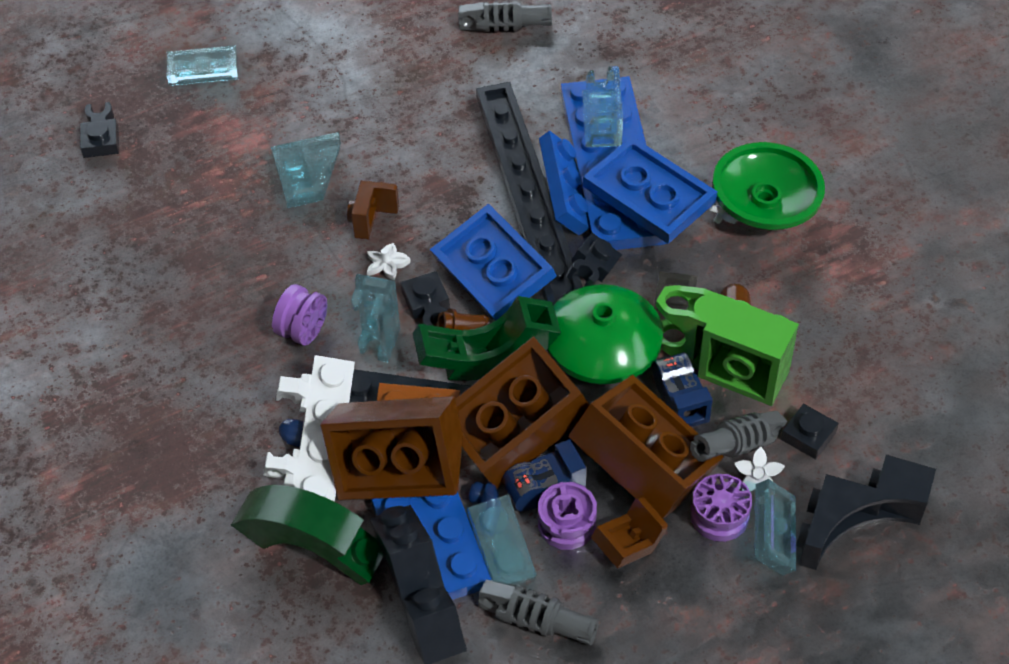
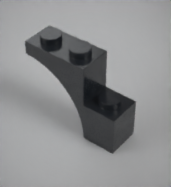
[796,455,936,570]
[370,505,467,664]

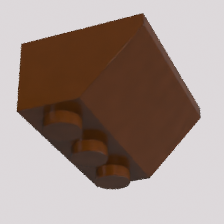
[455,336,589,489]
[568,375,724,519]
[320,396,463,500]

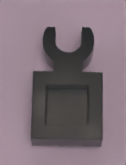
[80,102,119,158]
[566,232,622,287]
[400,271,450,326]

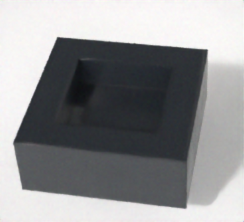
[781,403,839,460]

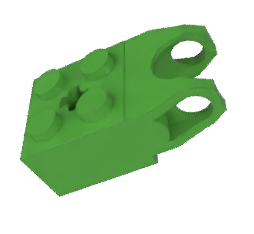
[656,285,799,406]

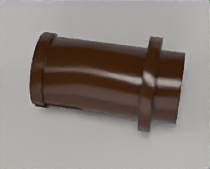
[437,308,490,330]

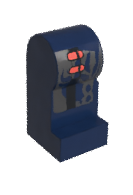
[652,352,713,427]
[501,439,587,511]

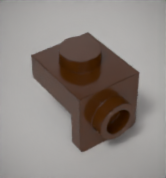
[347,180,399,240]
[591,497,668,569]

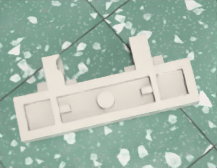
[264,355,355,502]

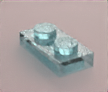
[167,45,238,86]
[754,479,796,576]
[467,494,537,585]

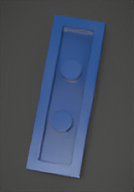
[539,131,590,235]

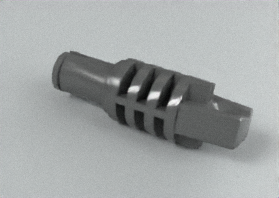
[458,1,552,32]
[690,411,787,462]
[479,580,599,646]

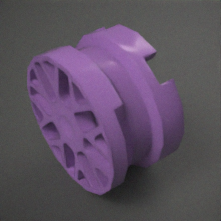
[272,284,327,346]
[691,474,752,542]
[538,482,597,550]

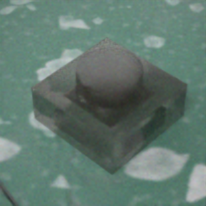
[654,271,698,311]

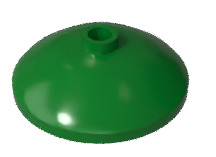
[712,142,825,230]
[547,284,663,384]

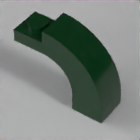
[412,296,561,381]
[231,485,384,585]

